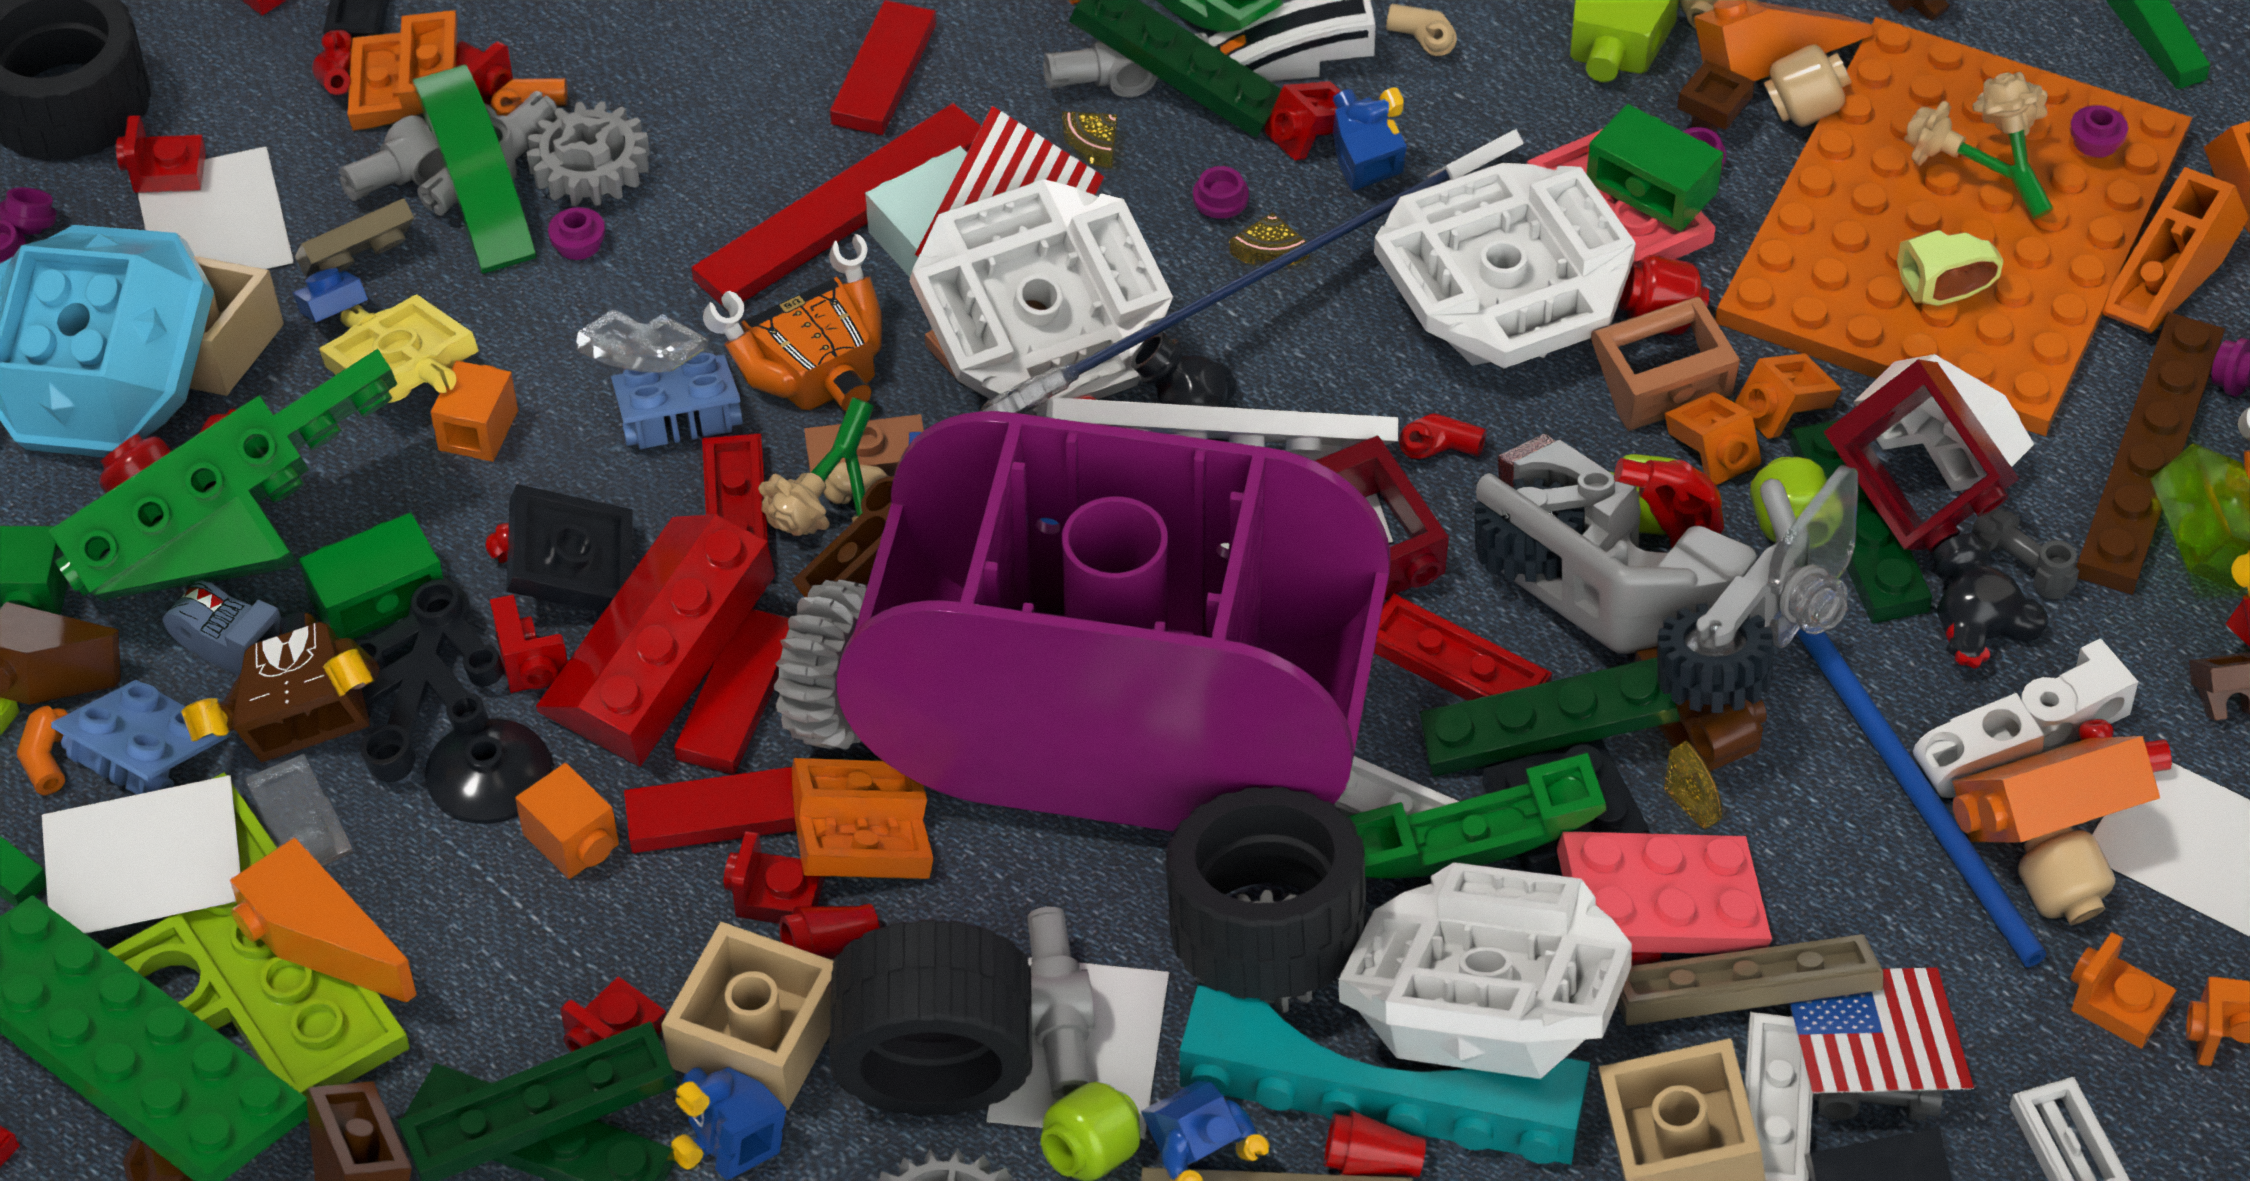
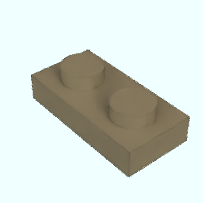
[295,198,414,277]

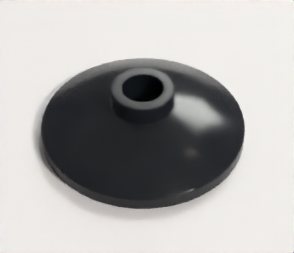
[425,719,551,824]

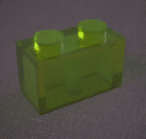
[2150,443,2250,590]

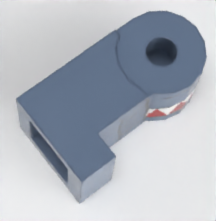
[163,580,281,676]

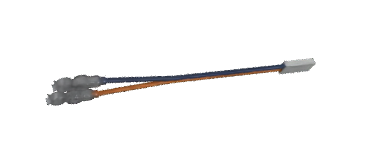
[981,129,1524,414]

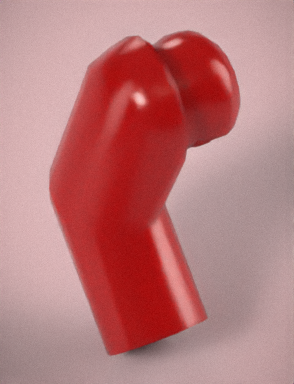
[1399,413,1487,459]

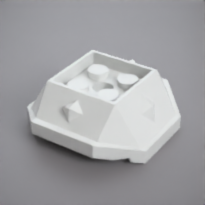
[1374,163,1636,368]
[909,180,1173,416]
[1339,863,1632,1079]

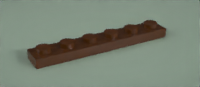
[2076,312,2225,595]

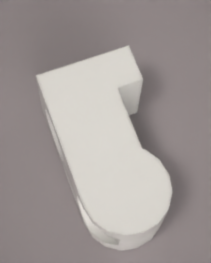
[2018,638,2138,751]
[1913,693,2045,798]

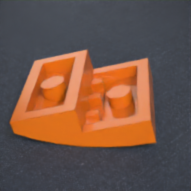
[347,10,458,131]
[792,758,934,879]

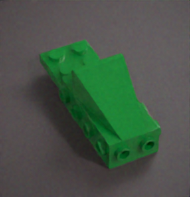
[48,348,398,602]

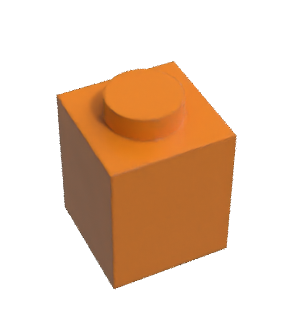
[430,360,518,462]
[515,762,619,880]

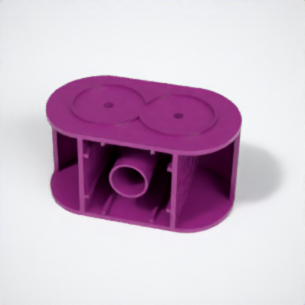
[837,411,1391,832]

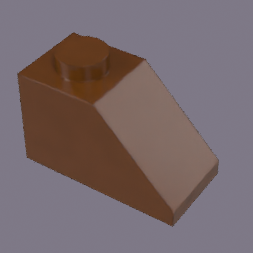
[0,602,121,705]
[307,1081,412,1181]

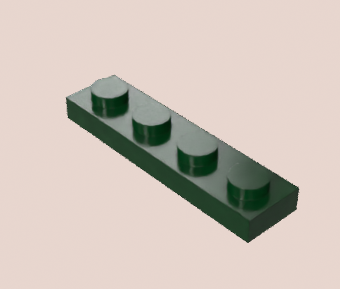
[1068,0,1281,138]
[1789,420,1932,624]
[1419,657,1680,777]
[397,1021,677,1181]
[404,1063,675,1181]

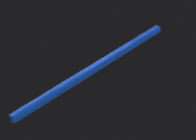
[1786,617,2047,967]

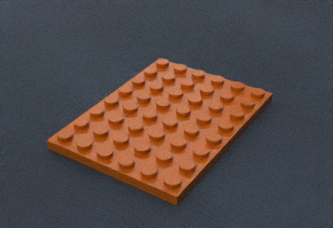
[1715,17,2192,437]

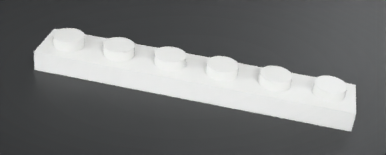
[1037,397,1398,454]

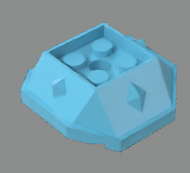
[0,225,214,457]

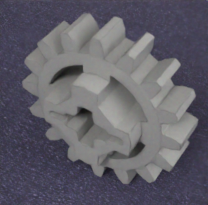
[526,101,650,206]

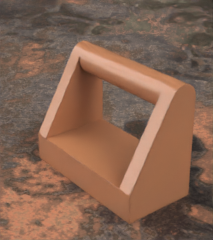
[1591,296,1740,431]

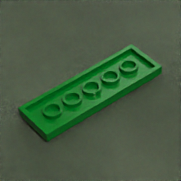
[0,895,308,1181]

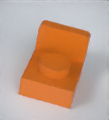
[1735,353,1842,439]
[1664,391,1761,485]
[2070,932,2177,1049]
[2186,976,2250,1066]

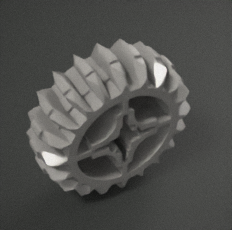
[774,579,867,749]

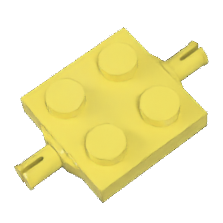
[318,294,479,403]

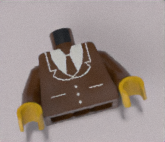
[181,612,379,763]

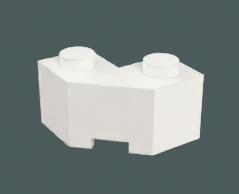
[1854,354,2034,492]

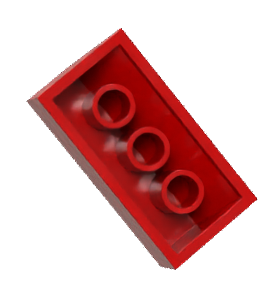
[536,514,775,767]

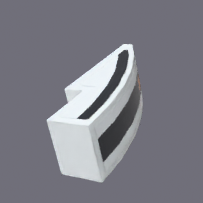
[1208,0,1376,81]

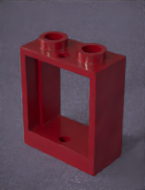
[1824,359,2019,553]
[1314,435,1449,599]

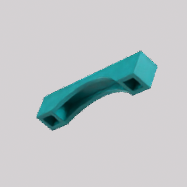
[1179,985,1590,1165]

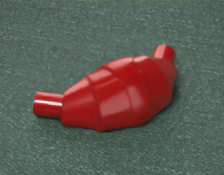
[1614,458,1724,548]

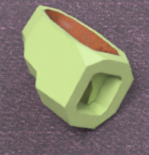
[1897,230,2004,306]

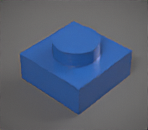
[292,268,368,323]

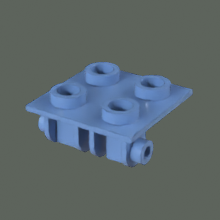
[611,352,743,450]
[51,680,231,795]

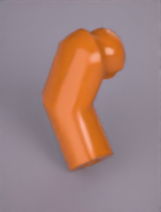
[490,78,568,116]
[17,706,69,795]

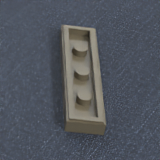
[1617,934,1883,1026]

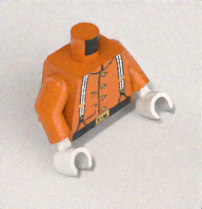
[703,234,883,411]

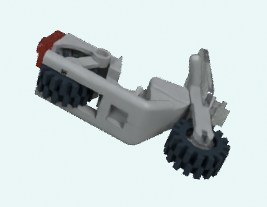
[1475,433,1858,713]

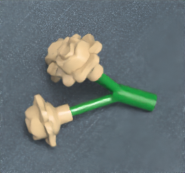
[1904,72,2054,219]
[758,397,874,536]

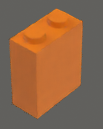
[1952,736,2160,842]

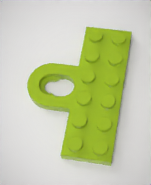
[108,772,410,1098]

